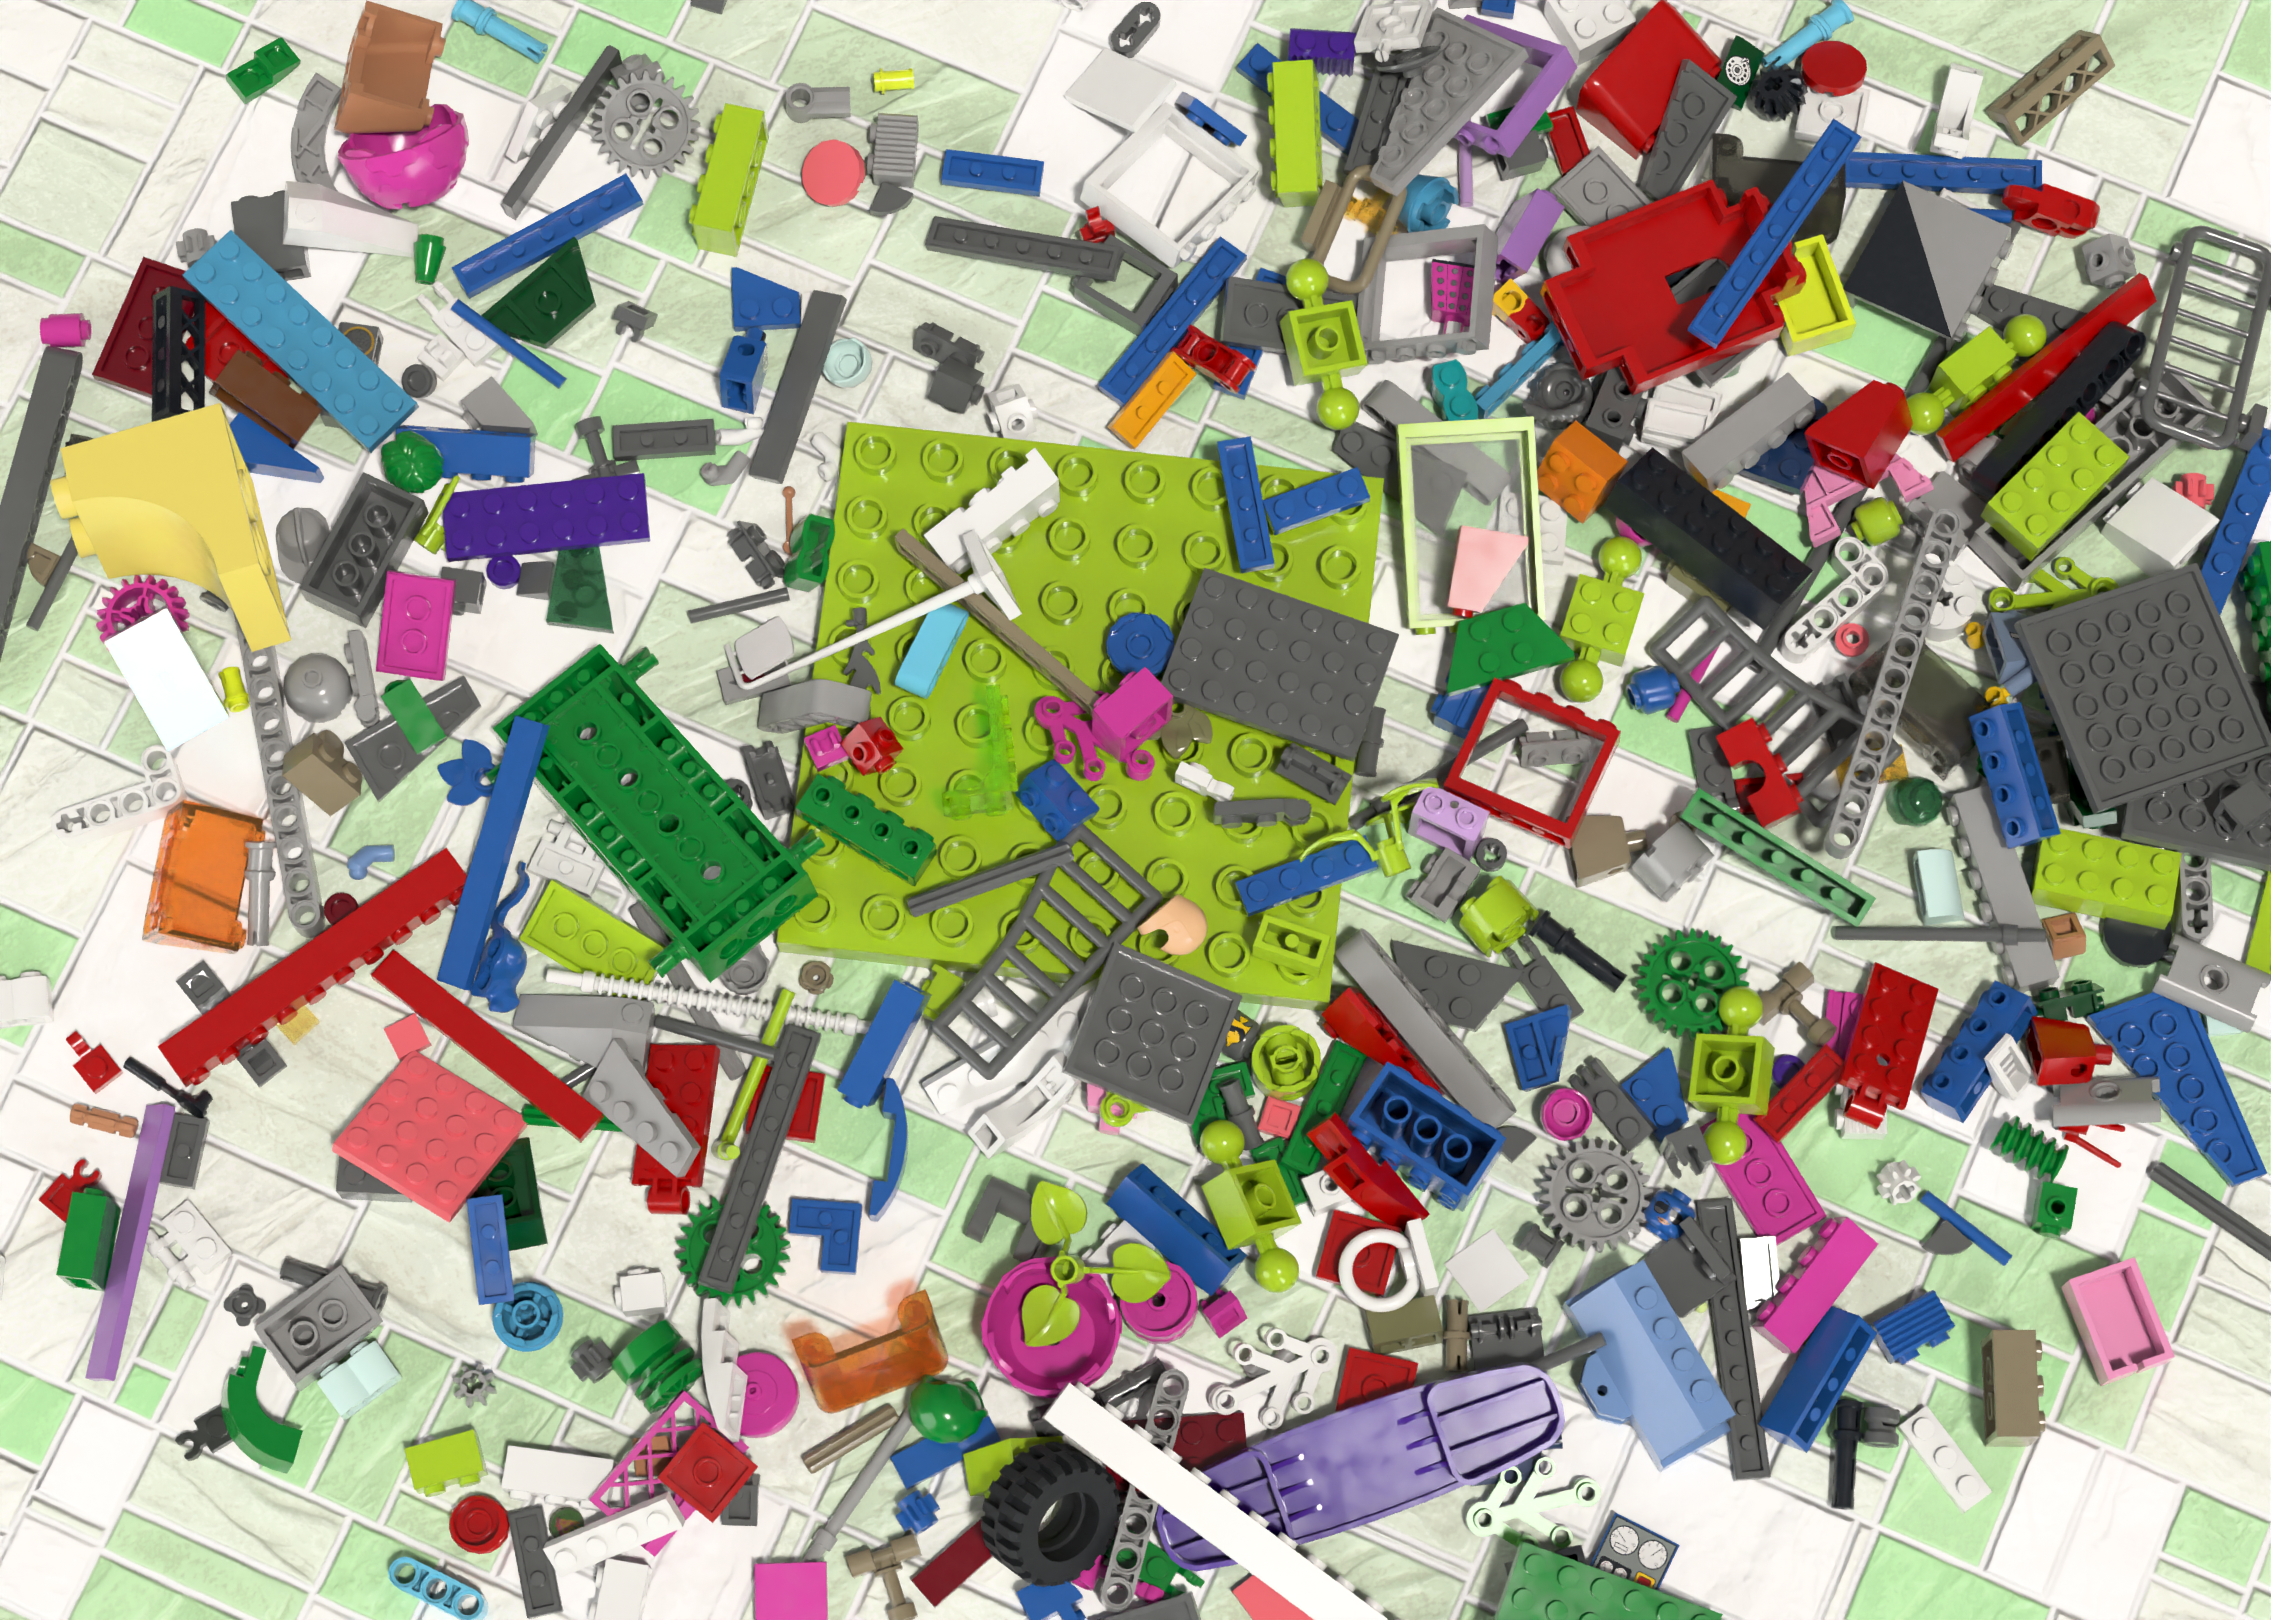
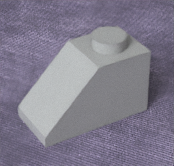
[461,376,538,437]

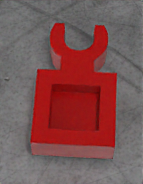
[39,1159,102,1223]

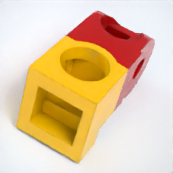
[1492,278,1550,344]

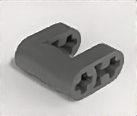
[965,1176,1042,1262]

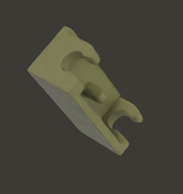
[1365,1295,1443,1355]

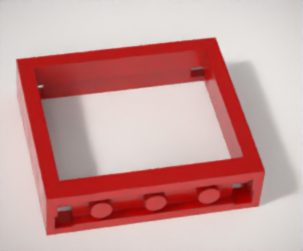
[1443,678,1621,849]

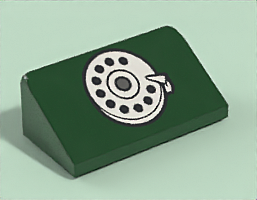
[1717,35,1765,111]

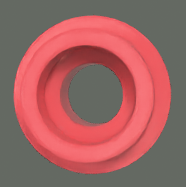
[1835,623,1869,657]

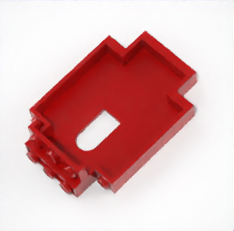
[1540,179,1807,395]

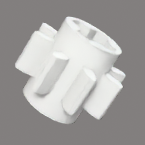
[1876,1160,1921,1205]

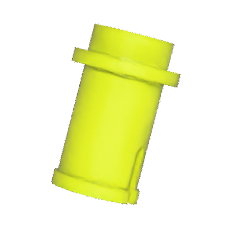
[873,68,914,95]
[218,667,250,713]

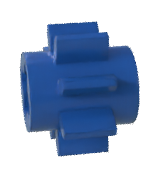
[896,1490,940,1535]

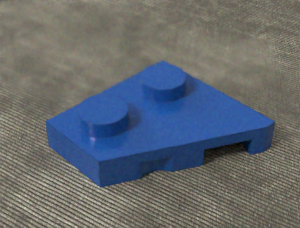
[731,267,801,332]
[1622,1047,1689,1144]

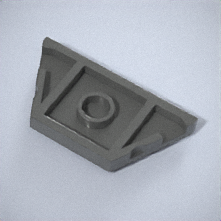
[1393,940,1524,1032]

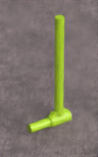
[711,989,795,1161]

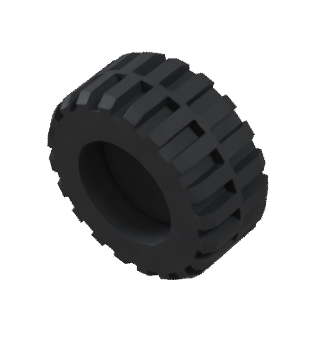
[981,1442,1120,1587]

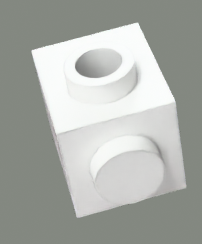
[1301,1170,1353,1217]
[614,1269,668,1317]

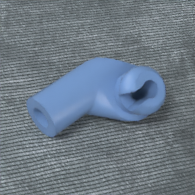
[347,845,395,880]

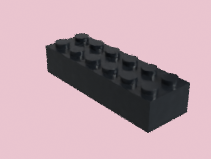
[1603,447,1813,630]

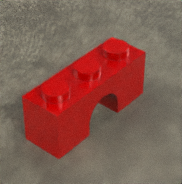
[1716,717,1804,830]

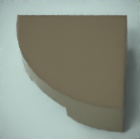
[27,542,61,588]

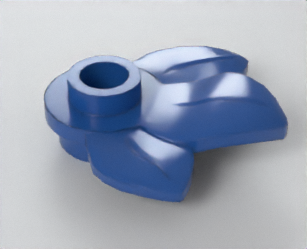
[437,739,496,806]

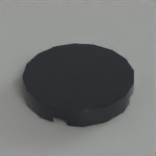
[2102,917,2172,968]

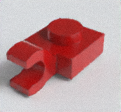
[1079,206,1115,243]
[65,1031,123,1094]

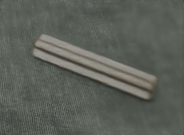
[802,1405,899,1474]

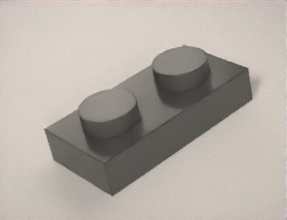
[159,1114,210,1190]

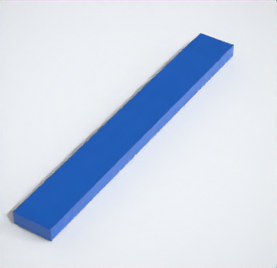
[1687,118,1862,349]
[437,715,550,991]

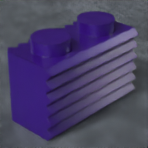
[1288,28,1356,77]

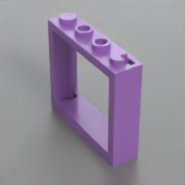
[1453,14,1578,158]

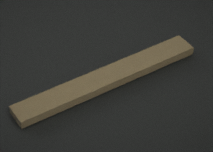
[895,529,1100,717]

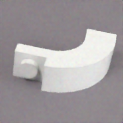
[1930,63,1983,159]
[967,1052,1081,1159]

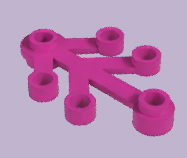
[1034,691,1155,781]

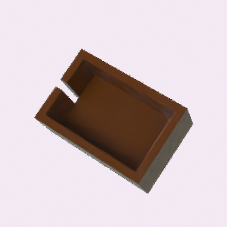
[209,349,322,449]

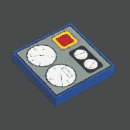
[1589,1513,1680,1590]

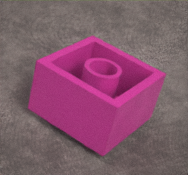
[1092,667,1173,763]

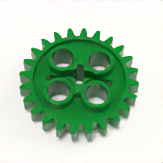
[1635,928,1749,1041]
[676,1194,791,1309]

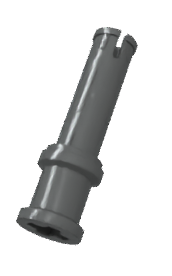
[280,1257,388,1314]

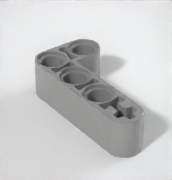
[758,679,872,734]
[2172,850,2214,944]

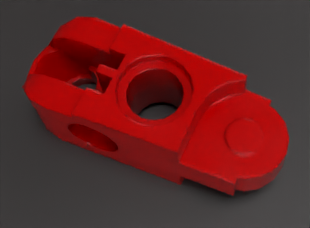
[2002,183,2101,239]

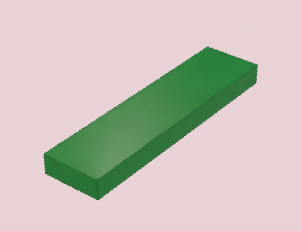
[1279,1040,1367,1177]

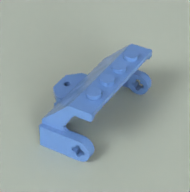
[1562,1260,1736,1473]

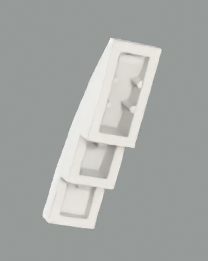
[701,1298,748,1442]

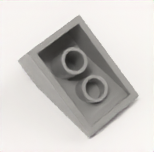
[254,1265,383,1392]

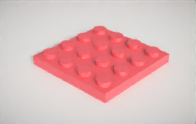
[332,1051,528,1223]

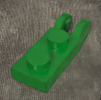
[1104,1526,1205,1597]

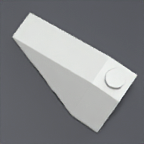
[283,181,418,257]

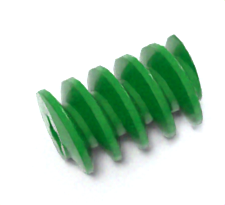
[1988,1115,2069,1183]

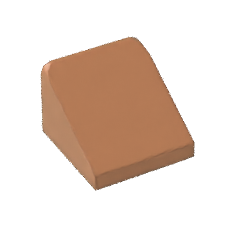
[2042,912,2086,960]
[632,1436,671,1477]

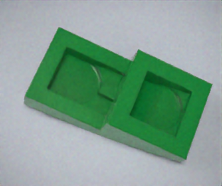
[226,37,300,104]

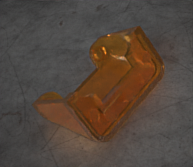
[142,800,266,954]
[792,1289,949,1414]

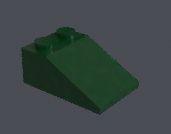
[469,1137,548,1251]

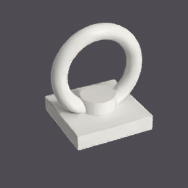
[1338,1218,1439,1312]

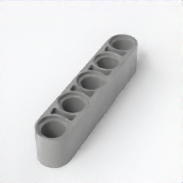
[1362,380,1511,506]

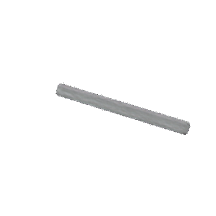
[629,903,746,1081]

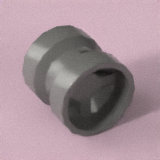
[1863,1407,1900,1448]

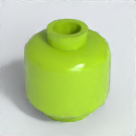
[1851,497,1904,547]

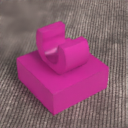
[804,725,850,772]
[1201,1289,1248,1339]

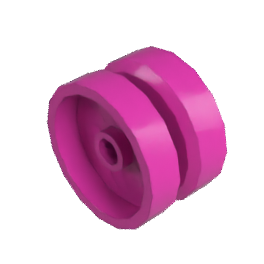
[1120,1261,1198,1344]

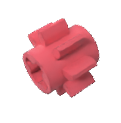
[2172,473,2214,509]

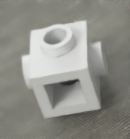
[988,384,1039,440]

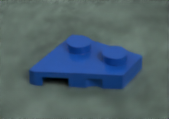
[1175,91,1247,147]
[1505,1004,1572,1092]

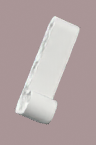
[1780,536,1889,664]
[51,745,187,847]

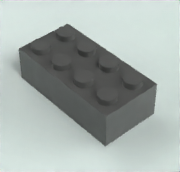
[300,472,429,628]

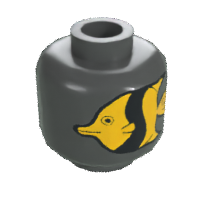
[1221,1009,1261,1060]

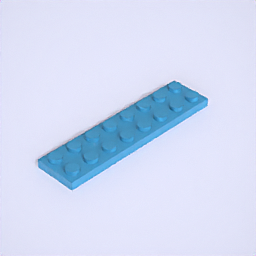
[183,230,419,453]

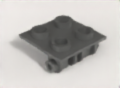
[1468,1308,1547,1373]

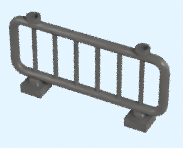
[2134,225,2271,451]

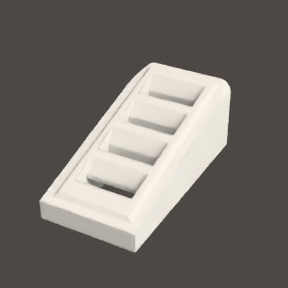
[1984,1033,2035,1101]

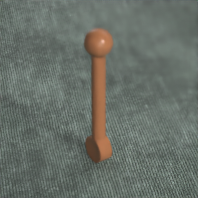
[782,486,796,555]

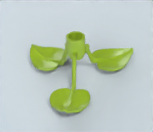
[1299,778,1439,878]
[1022,1181,1171,1347]

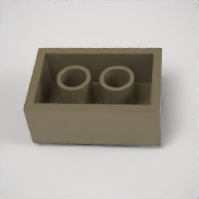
[1981,1330,2045,1447]

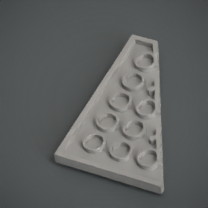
[1370,7,1529,197]

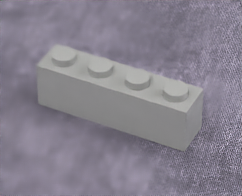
[1682,372,1816,492]

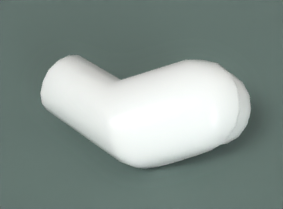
[715,417,765,445]
[811,432,842,481]

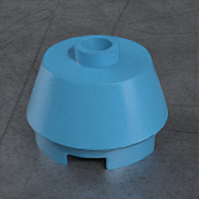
[1398,174,1459,233]
[493,1282,563,1352]

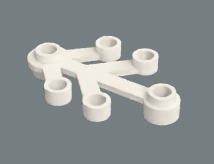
[1209,1328,1338,1429]

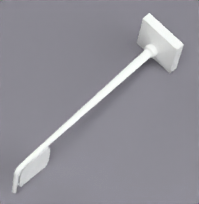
[724,529,1022,690]

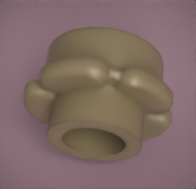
[799,961,834,995]

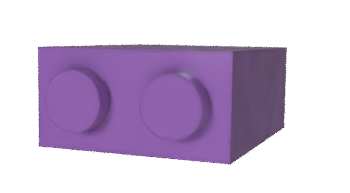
[1495,188,1565,285]

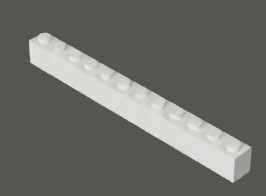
[1042,1381,1399,1620]

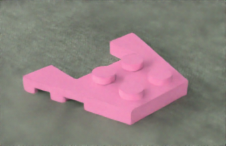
[1804,453,1934,548]

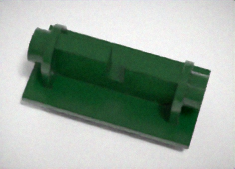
[2030,980,2105,1021]

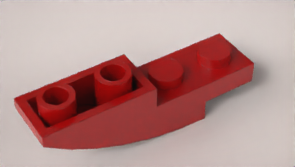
[1307,1112,1429,1232]

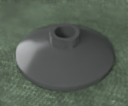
[1377,46,1442,79]

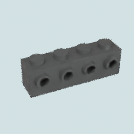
[1585,366,1654,454]

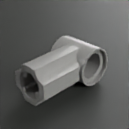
[786,83,851,123]

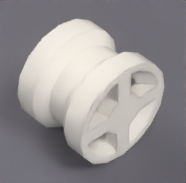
[970,985,999,1025]

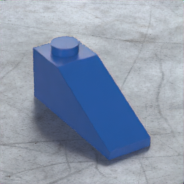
[230,412,325,484]

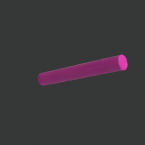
[1666,630,1721,723]

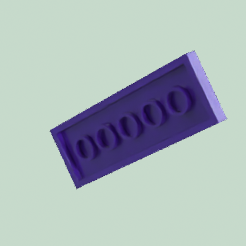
[442,473,651,562]

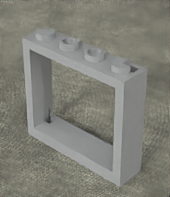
[1357,224,1499,364]

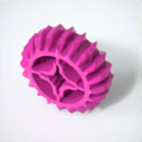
[96,575,190,652]

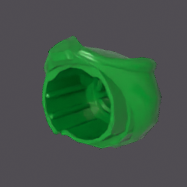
[908,1374,988,1444]

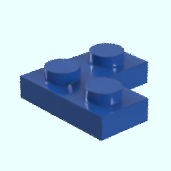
[789,1198,863,1275]

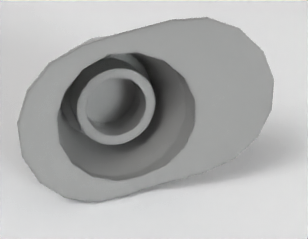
[275,507,330,584]

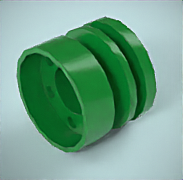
[611,1319,704,1414]

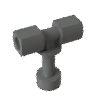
[572,416,640,480]

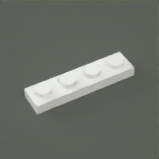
[543,1492,686,1578]

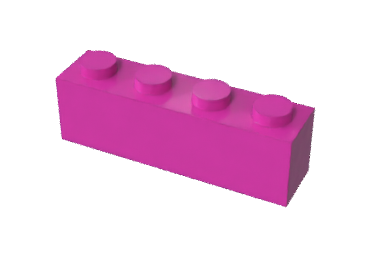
[1752,1217,1878,1354]

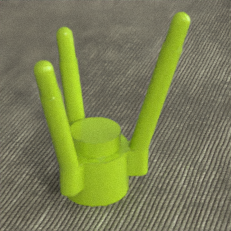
[413,475,460,555]

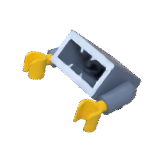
[1965,610,2037,708]

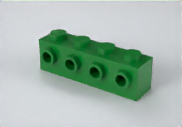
[795,774,937,887]

